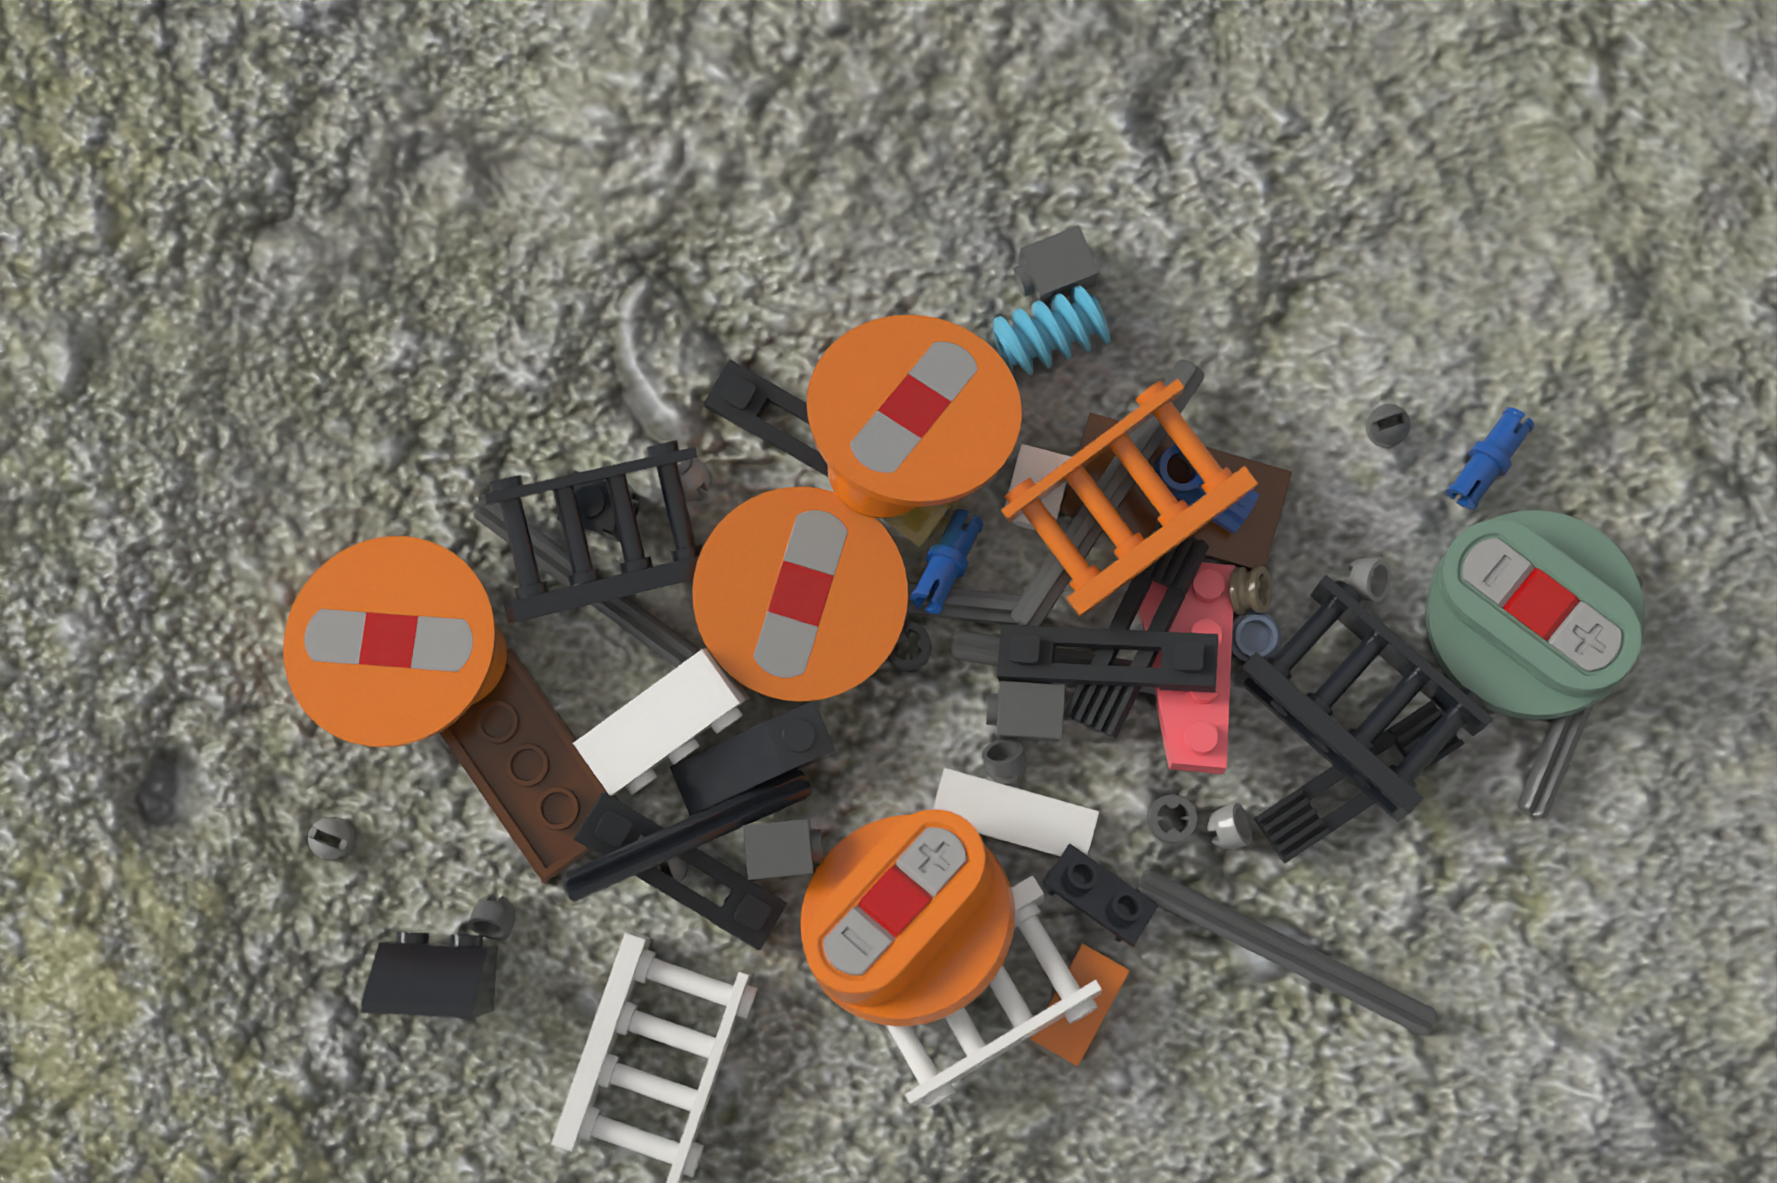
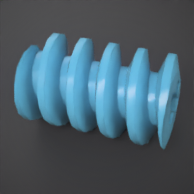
[993,285,1111,376]

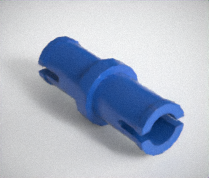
[1446,407,1535,510]
[910,509,983,614]

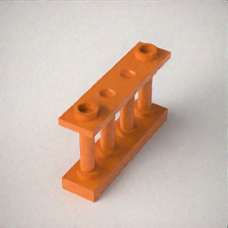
[1001,379,1258,617]

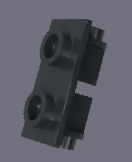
[1042,843,1159,948]

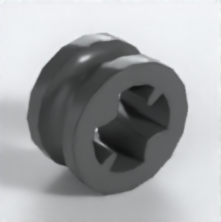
[1146,794,1198,843]

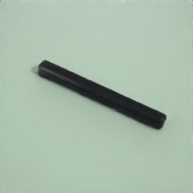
[561,770,812,902]

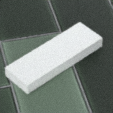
[933,768,1099,857]

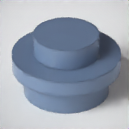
[1232,611,1281,663]

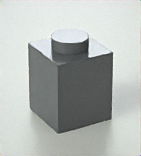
[1013,225,1099,305]
[986,681,1065,742]
[743,819,824,880]

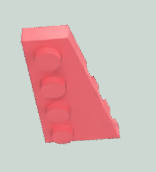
[1137,562,1235,774]

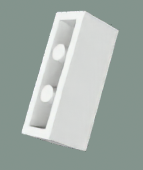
[573,648,750,796]

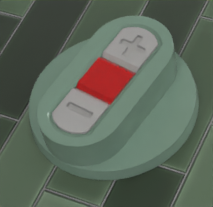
[1425,510,1645,720]

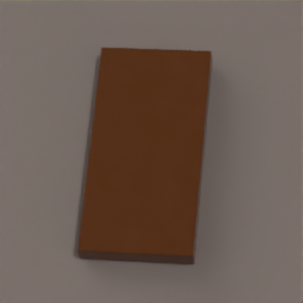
[1059,412,1292,571]
[439,648,620,884]

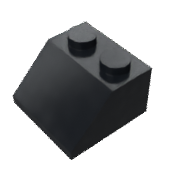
[360,931,498,1019]

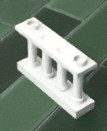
[886,875,1102,1109]
[551,931,758,1183]

